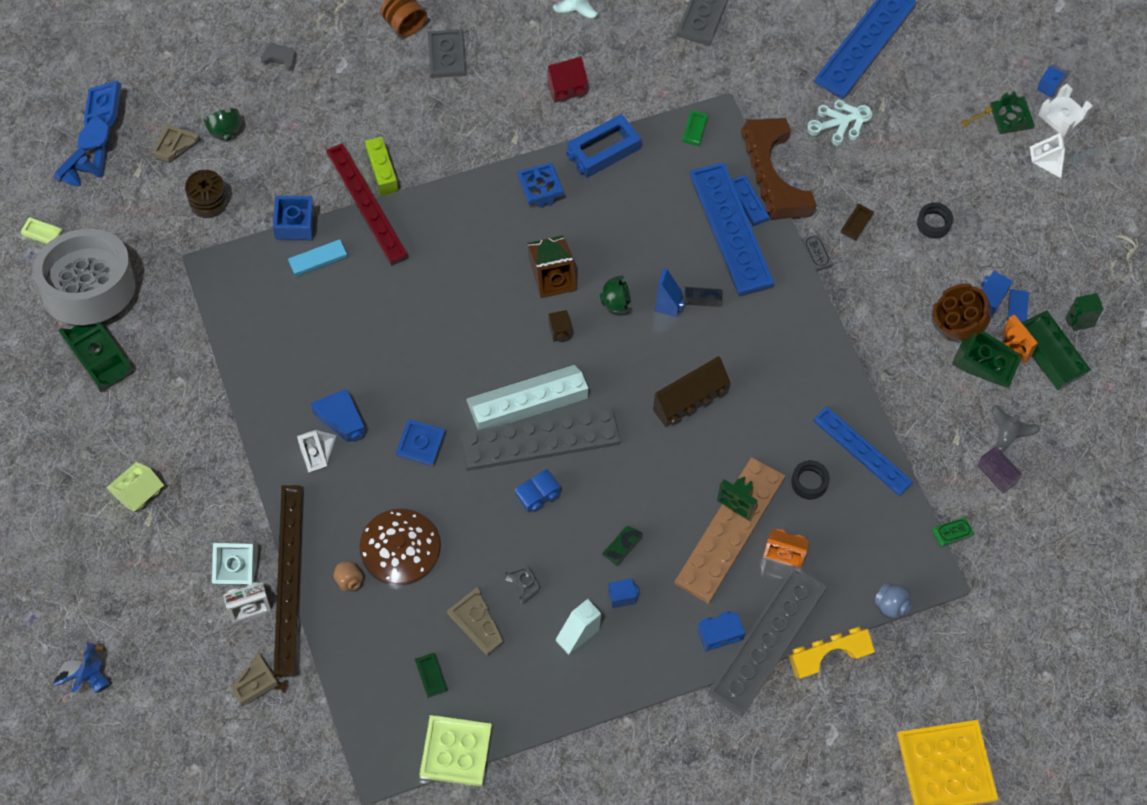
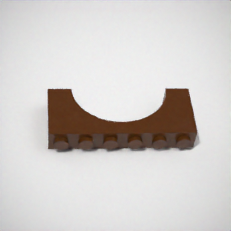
[741,118,817,219]

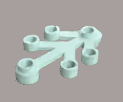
[807,100,872,146]

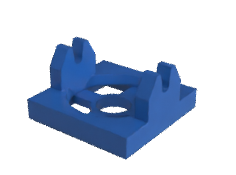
[517,162,564,208]

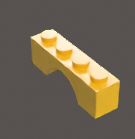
[788,626,875,679]

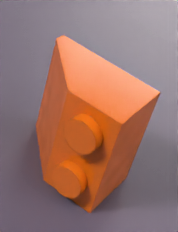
[763,529,810,568]

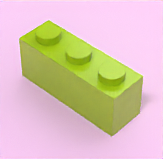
[365,136,398,196]

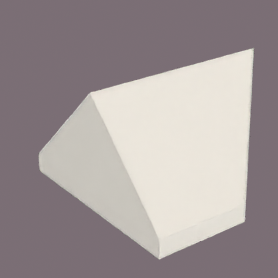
[1030,133,1065,178]
[297,430,337,472]

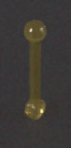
[961,106,992,127]

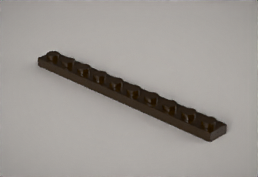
[273,485,302,677]

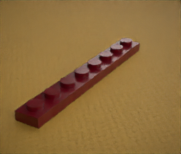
[326,143,408,265]

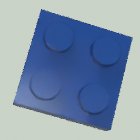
[396,419,445,466]

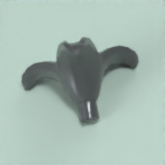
[992,405,1040,452]

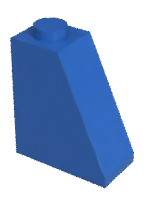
[311,389,366,442]

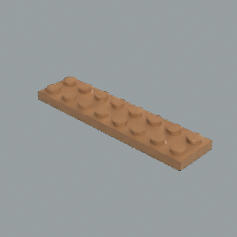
[674,457,785,604]

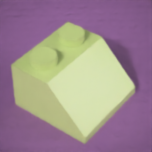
[107,462,164,511]

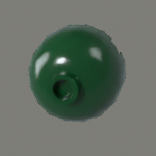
[204,108,242,141]
[600,275,632,314]

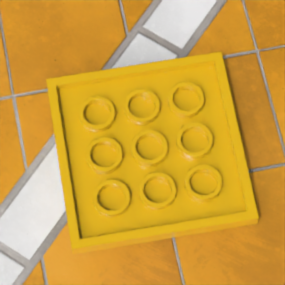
[897,720,998,805]

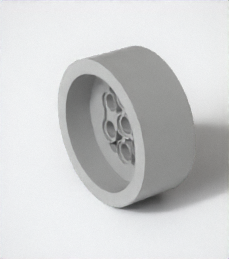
[33,229,136,325]

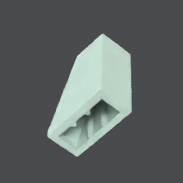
[556,599,601,655]

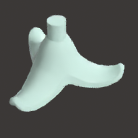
[553,0,598,18]

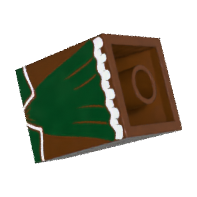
[527,235,577,298]

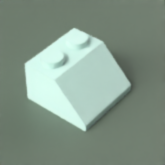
[212,543,258,584]

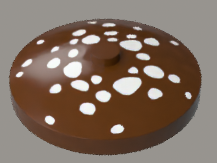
[360,509,440,586]

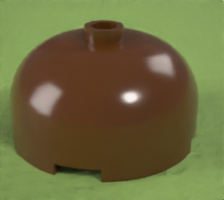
[933,284,992,341]

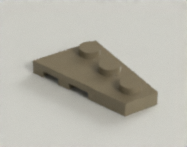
[447,587,503,656]

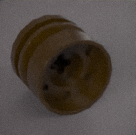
[185,169,227,219]

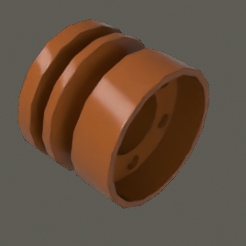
[380,0,427,37]

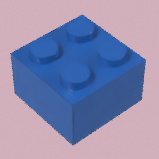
[273,196,314,240]

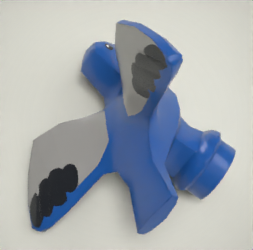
[53,642,110,693]

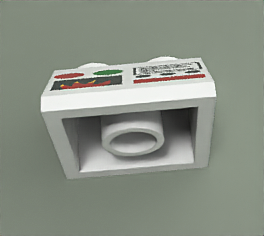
[223,582,271,623]

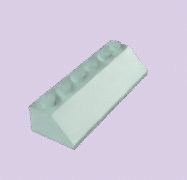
[466,365,588,430]

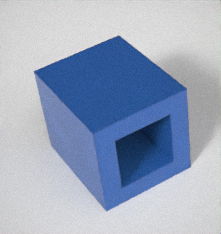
[608,578,639,609]

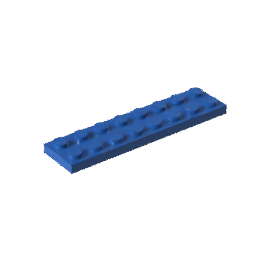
[814,0,916,99]
[689,162,774,296]

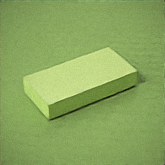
[21,217,63,244]

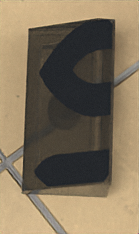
[684,287,723,307]

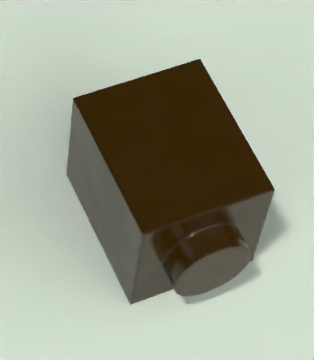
[548,310,572,342]

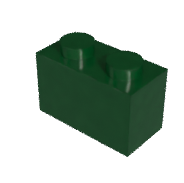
[1067,293,1104,331]

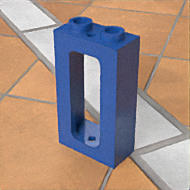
[566,114,642,178]

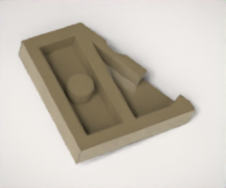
[231,653,278,706]

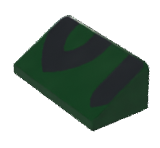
[602,525,643,566]

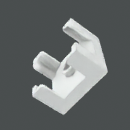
[1038,84,1093,137]

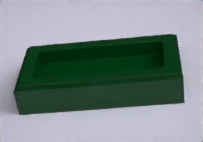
[415,653,447,698]

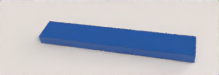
[813,406,913,497]

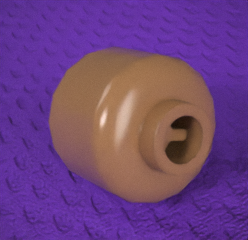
[333,561,363,591]

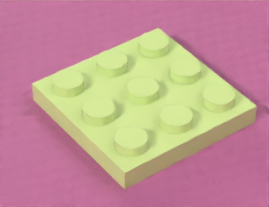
[420,715,492,787]

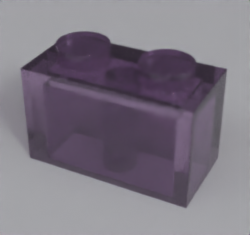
[977,446,1022,494]

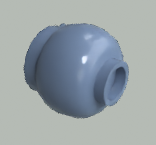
[875,583,912,619]

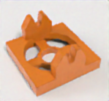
[1001,315,1038,363]

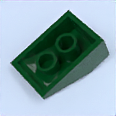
[952,331,1022,388]

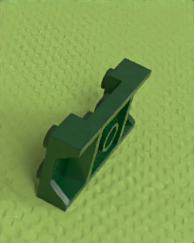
[58,322,133,392]

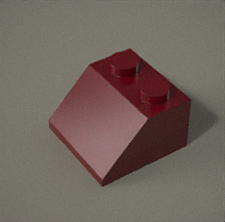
[547,56,588,103]

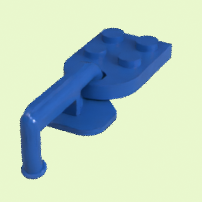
[77,80,122,177]

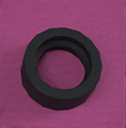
[917,202,953,239]
[791,460,830,500]

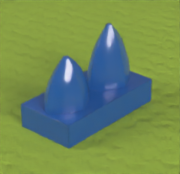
[53,147,88,186]

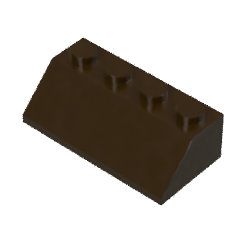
[653,356,730,427]

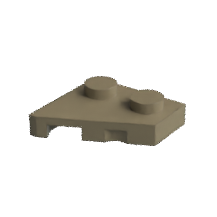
[151,124,199,162]

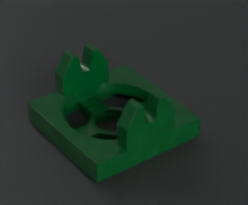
[990,91,1035,134]
[717,477,758,521]

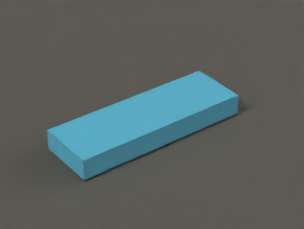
[288,239,347,277]

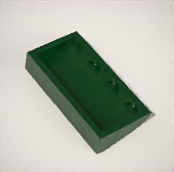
[1021,310,1091,390]

